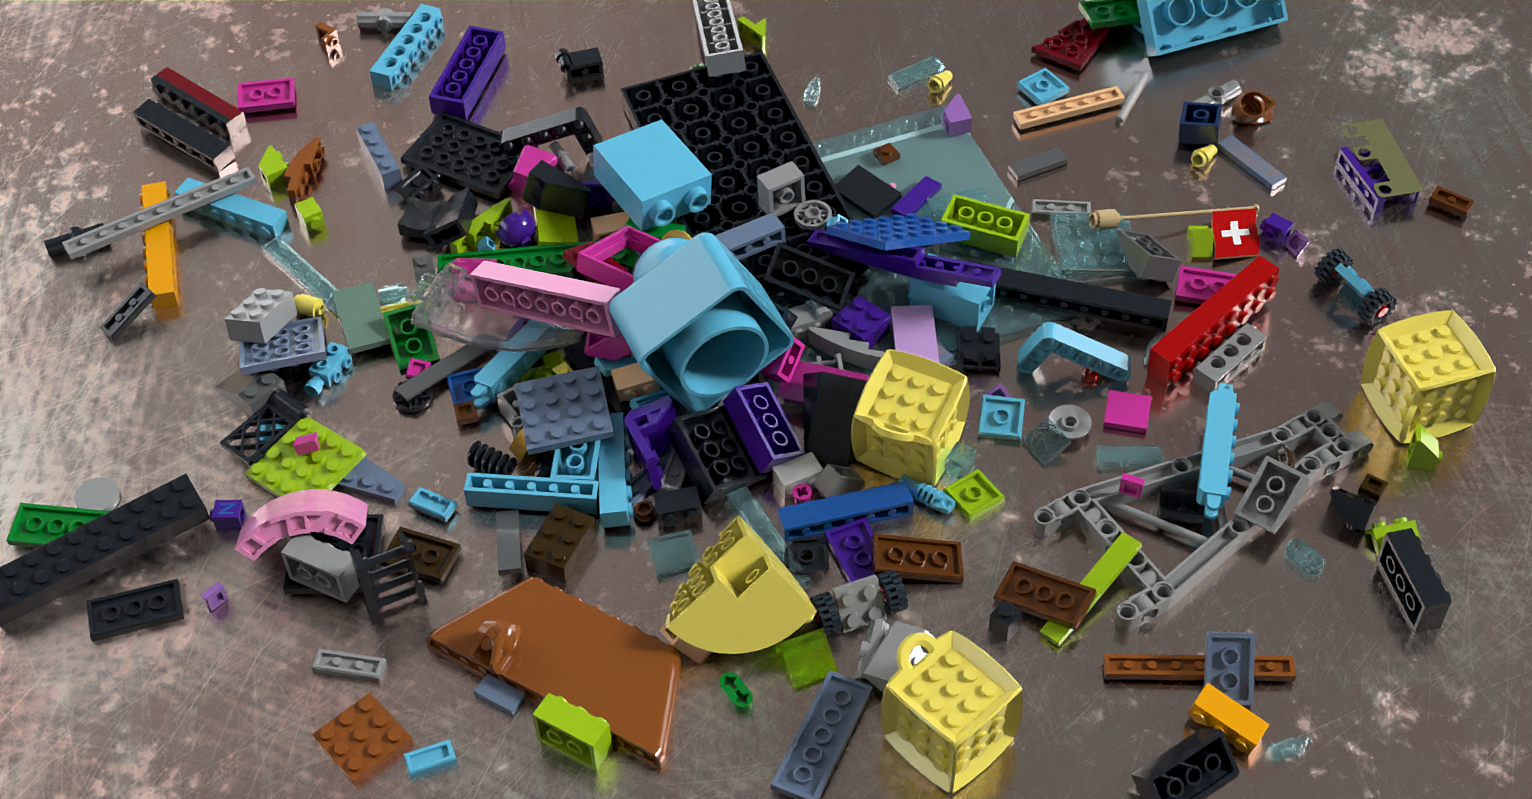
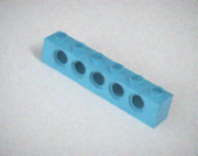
[370,4,443,90]

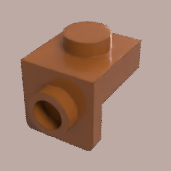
[315,22,339,53]

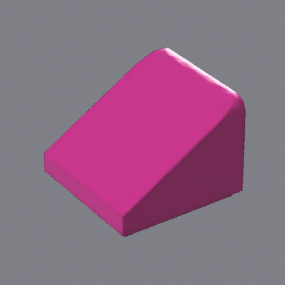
[294,432,319,456]

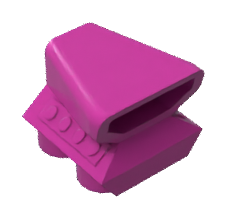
[508,145,558,196]

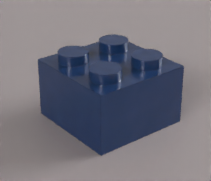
[1179,102,1222,145]

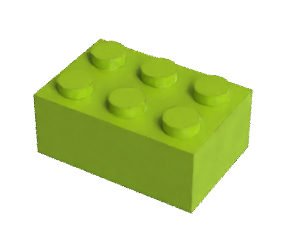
[532,693,613,771]

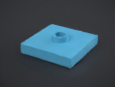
[1016,68,1070,106]
[978,394,1025,441]

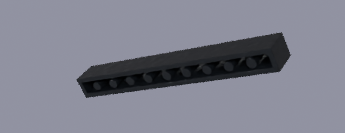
[969,261,1172,332]

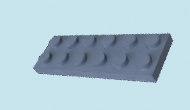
[771,670,873,799]

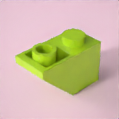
[259,145,289,190]

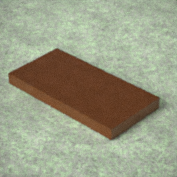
[871,534,964,583]
[993,561,1097,631]

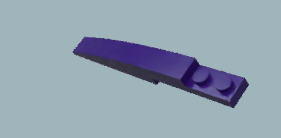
[807,229,1002,288]

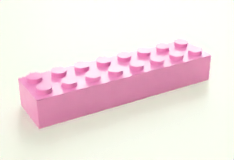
[470,260,621,338]

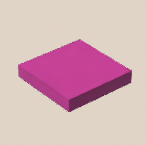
[1103,390,1152,433]

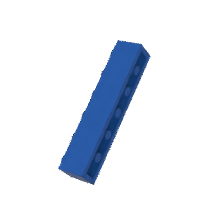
[778,481,914,543]

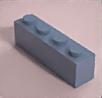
[356,122,402,191]
[715,212,786,261]

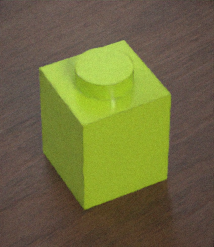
[295,197,325,232]

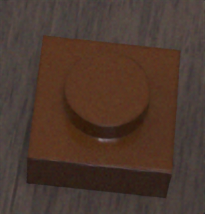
[873,142,900,166]
[453,400,479,426]

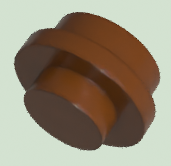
[633,501,655,522]

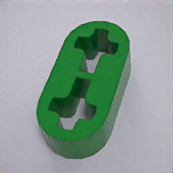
[719,672,753,713]

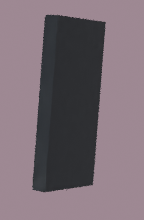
[86,579,185,642]

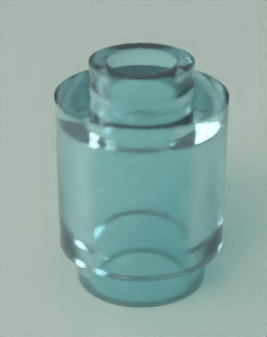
[378,282,409,305]

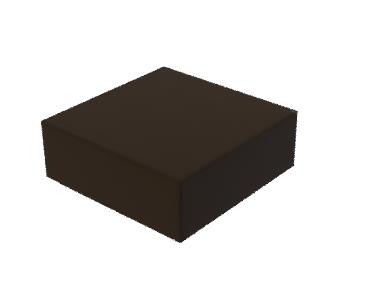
[1357,473,1389,502]

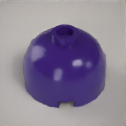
[495,209,536,248]

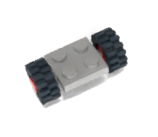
[809,570,908,637]

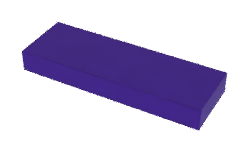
[891,176,942,217]

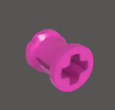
[792,484,812,505]

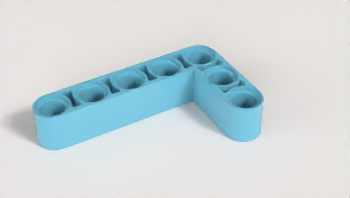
[1017,322,1131,382]

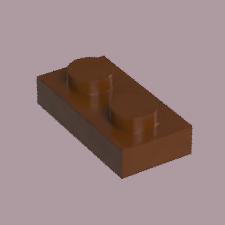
[1428,186,1475,218]

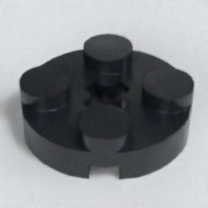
[784,536,829,579]

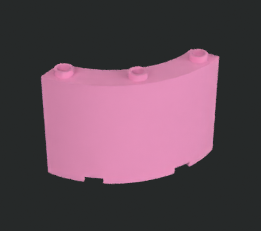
[235,489,368,562]

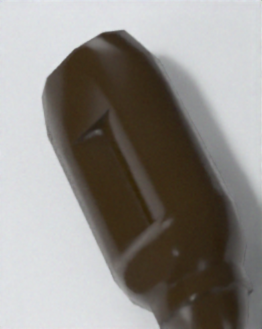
[1276,444,1294,469]

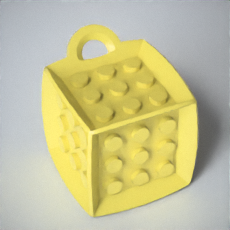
[1361,310,1496,444]
[851,349,970,487]
[881,630,1023,793]

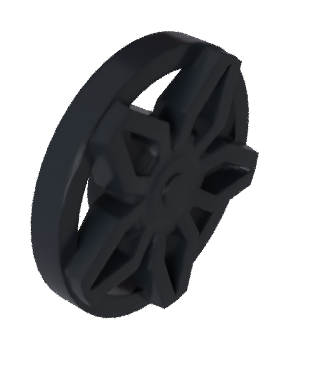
[392,380,433,413]

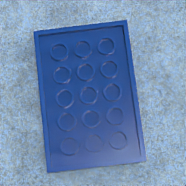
[826,213,970,251]

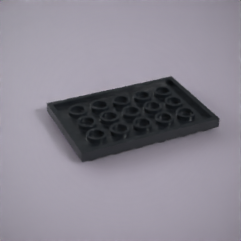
[400,111,539,199]

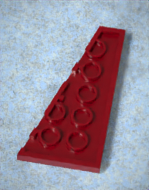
[1031,17,1115,71]

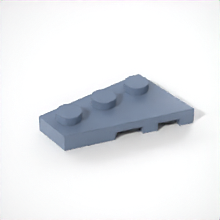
[336,457,405,505]

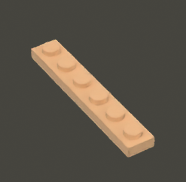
[1013,86,1125,129]

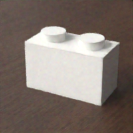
[773,452,823,499]

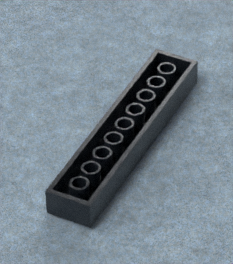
[0,473,210,627]

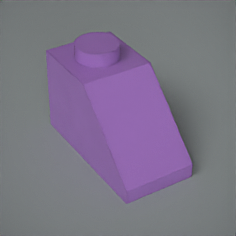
[941,94,972,137]

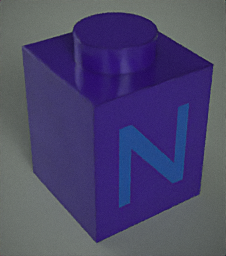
[210,500,246,531]

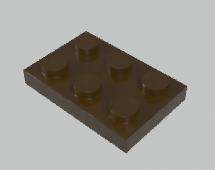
[381,527,462,584]

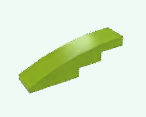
[450,198,513,254]

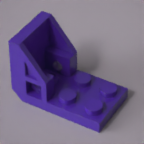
[624,395,676,490]

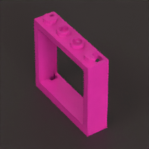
[576,225,661,291]

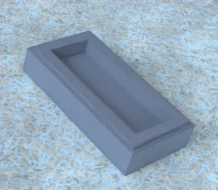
[473,674,526,716]

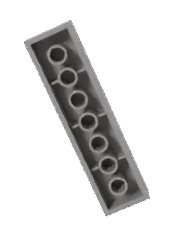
[692,0,746,77]

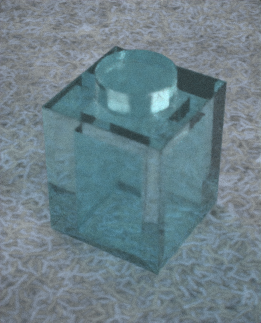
[944,441,976,479]

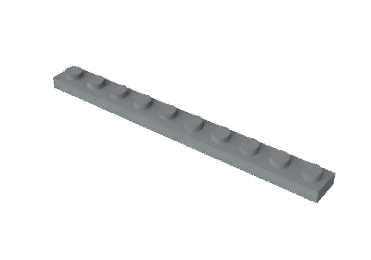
[62,167,258,260]

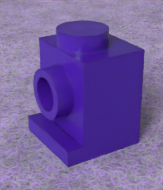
[1260,213,1294,248]

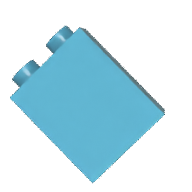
[593,120,712,231]

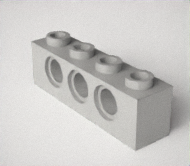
[1193,323,1267,393]

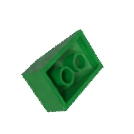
[382,301,440,371]

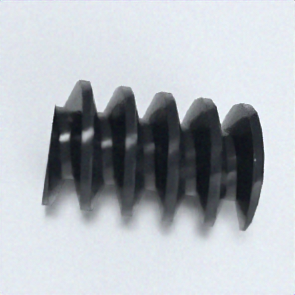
[467,441,517,475]

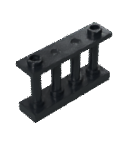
[350,533,426,623]

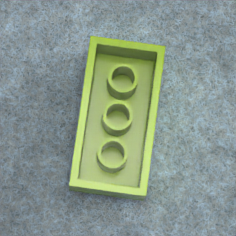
[941,194,1030,258]

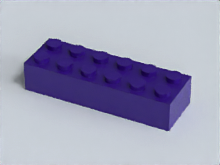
[428,25,506,120]

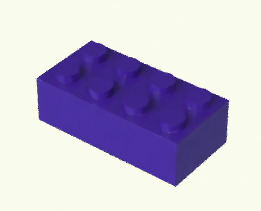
[723,382,806,474]

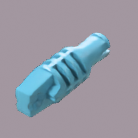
[898,474,955,514]

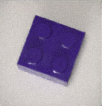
[832,296,891,349]

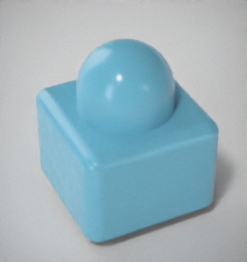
[609,233,794,413]

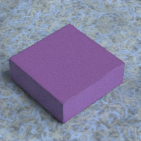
[200,581,228,612]

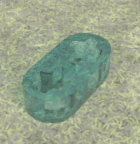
[1285,539,1325,576]

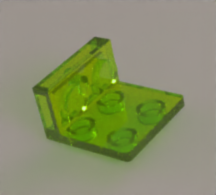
[774,628,838,687]

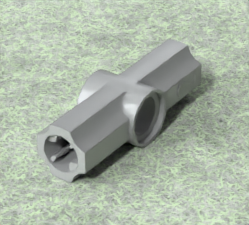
[357,8,413,32]
[1193,79,1242,106]
[855,618,890,687]

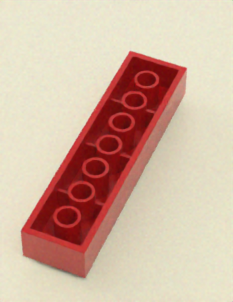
[1147,255,1280,388]

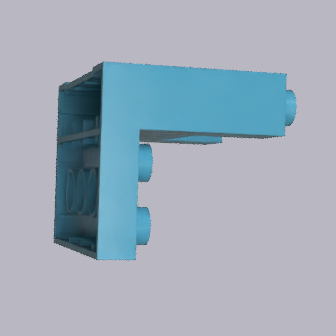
[1137,0,1288,56]

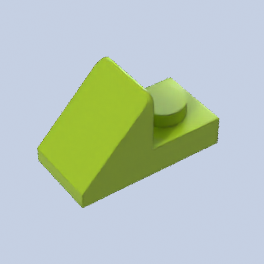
[737,16,766,50]
[1187,226,1213,260]

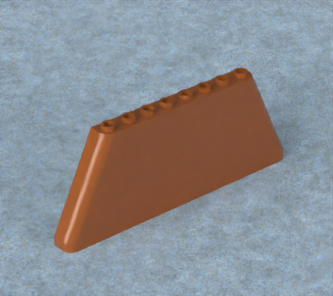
[426,577,682,769]

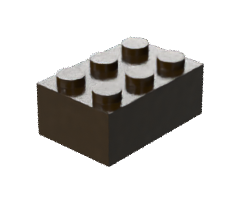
[524,503,597,584]

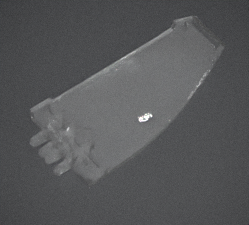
[407,262,584,352]

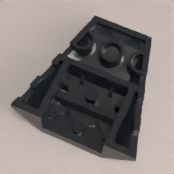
[803,372,867,467]

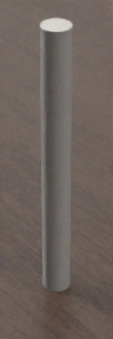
[1116,71,1148,123]

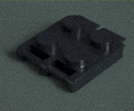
[957,326,1001,372]

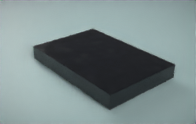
[835,165,902,219]

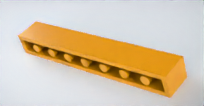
[139,181,178,309]

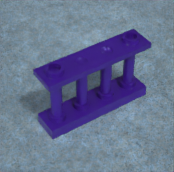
[1336,146,1420,214]

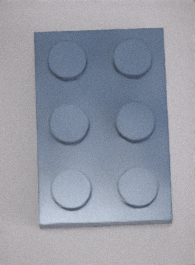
[1204,631,1256,706]

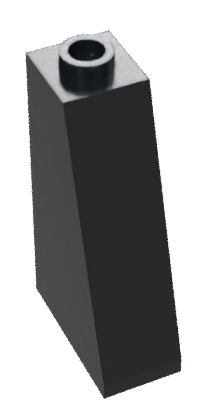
[423,188,478,251]

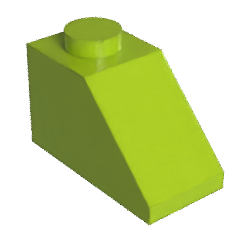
[1407,424,1442,472]

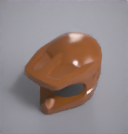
[1231,91,1276,124]
[469,618,522,675]

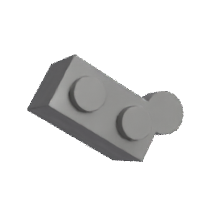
[788,299,833,340]
[497,386,523,440]

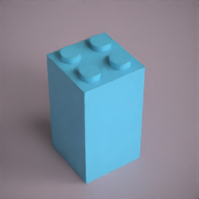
[908,253,996,332]

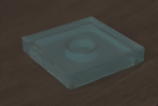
[647,529,700,579]

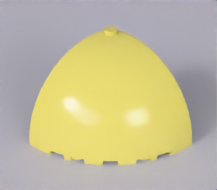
[666,515,817,654]

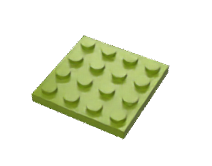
[245,416,367,497]

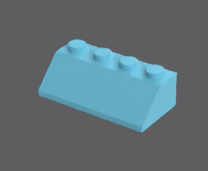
[550,440,601,481]

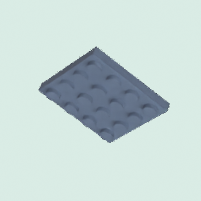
[239,316,327,375]
[515,366,614,455]

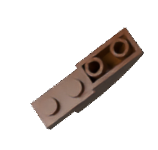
[284,137,325,204]

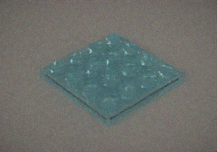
[1049,213,1137,277]

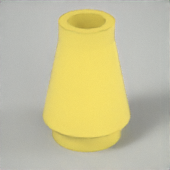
[928,70,953,93]
[1191,144,1217,167]

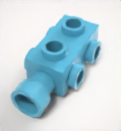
[304,342,352,397]

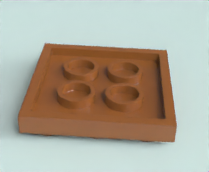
[311,693,413,786]

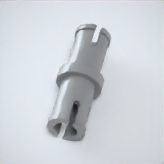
[549,141,576,175]

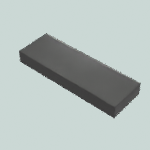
[1008,147,1068,181]

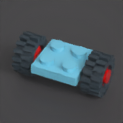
[1314,248,1397,327]

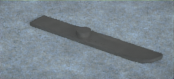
[395,333,501,401]

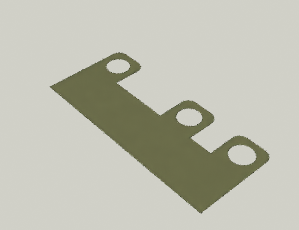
[1340,118,1424,198]

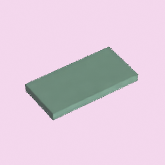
[333,282,391,354]

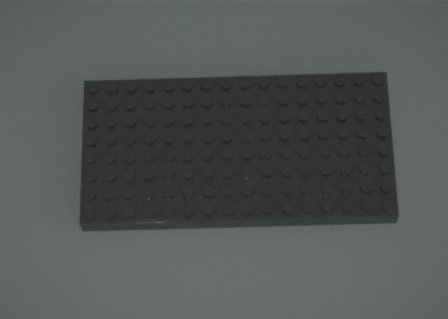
[620,51,865,293]

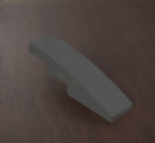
[496,509,522,576]

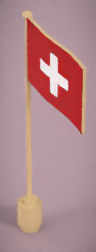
[1089,204,1260,260]

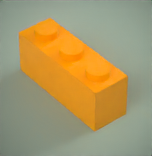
[1187,683,1270,755]

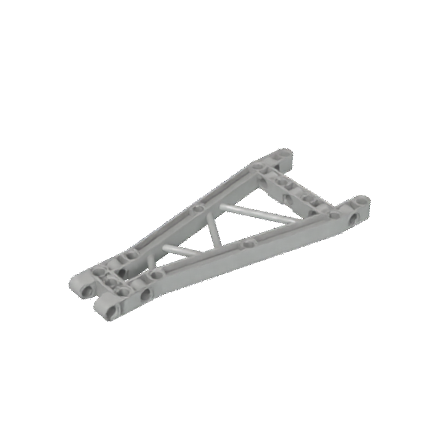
[1032,400,1374,633]

